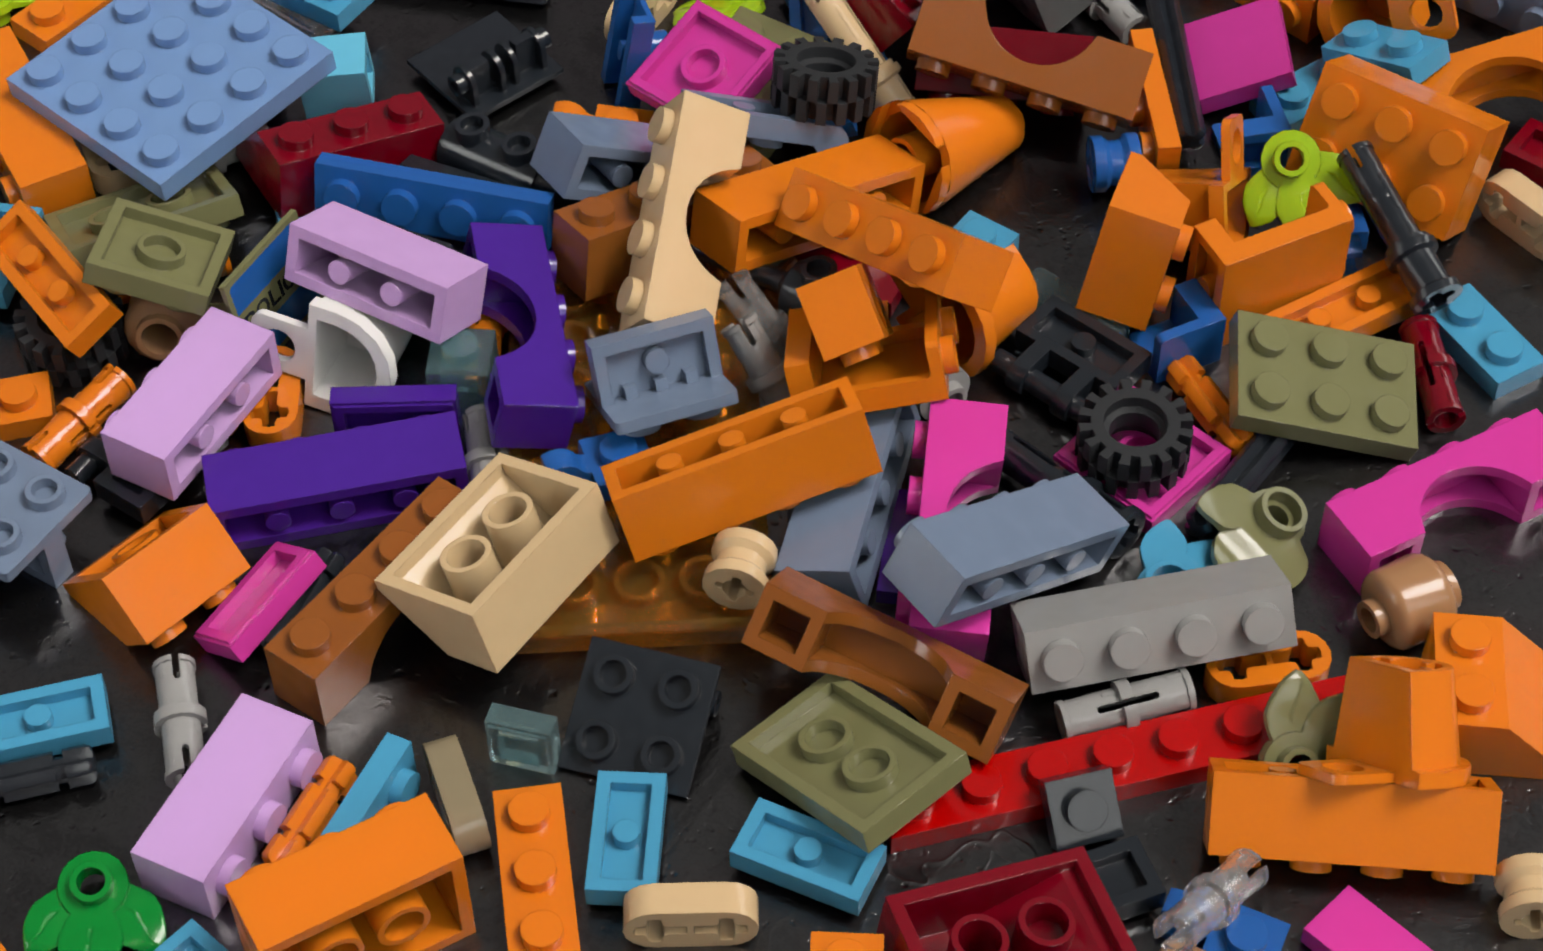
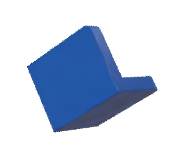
[1211,85,1292,177]
[1129,278,1226,383]

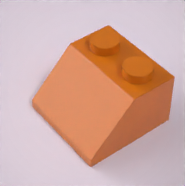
[1075,151,1194,332]
[62,503,251,648]
[1421,612,1543,780]

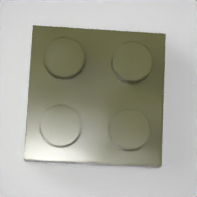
[82,197,236,316]

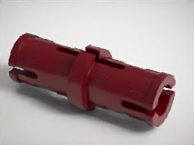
[1399,314,1466,433]

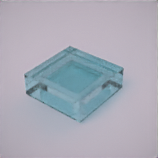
[484,702,561,775]

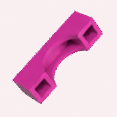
[895,399,1008,662]
[1317,408,1543,596]

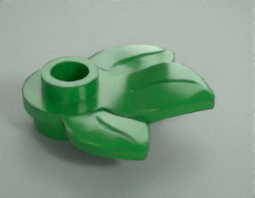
[23,851,167,951]

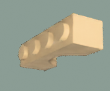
[616,90,750,331]

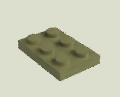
[43,164,245,268]
[1229,310,1419,462]
[731,673,972,854]

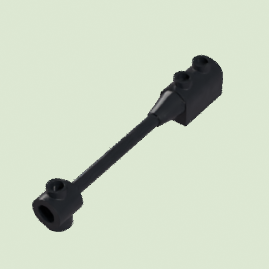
[436,112,838,318]

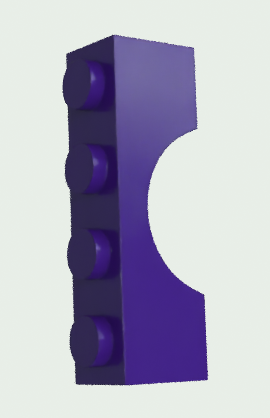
[462,222,585,449]

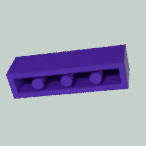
[201,410,469,550]

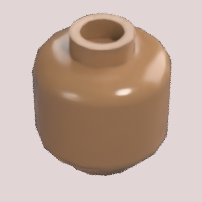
[124,296,209,362]
[1357,553,1462,650]

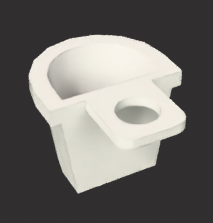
[251,296,413,413]

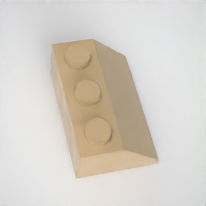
[374,452,619,674]

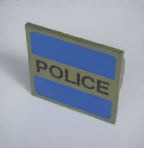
[209,209,325,346]

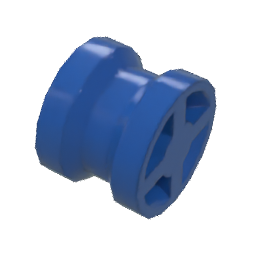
[1086,132,1142,193]

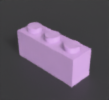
[284,201,488,344]
[100,306,282,501]
[130,693,323,920]

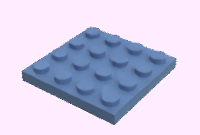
[6,0,336,201]

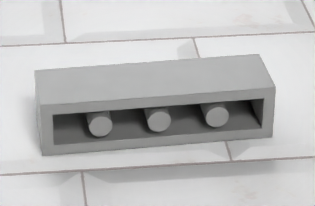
[1010,555,1298,695]

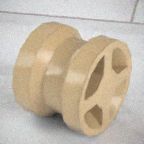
[702,527,778,610]
[1493,853,1543,939]

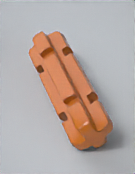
[1166,355,1254,458]
[262,755,358,863]

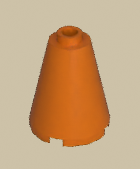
[864,96,1025,215]

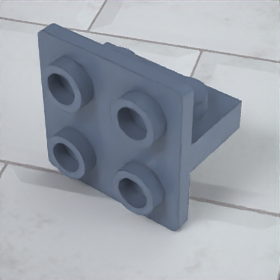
[584,308,739,437]
[0,440,93,589]

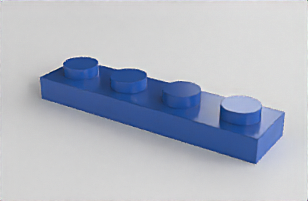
[314,152,554,250]

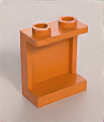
[1186,182,1354,346]
[783,289,959,413]

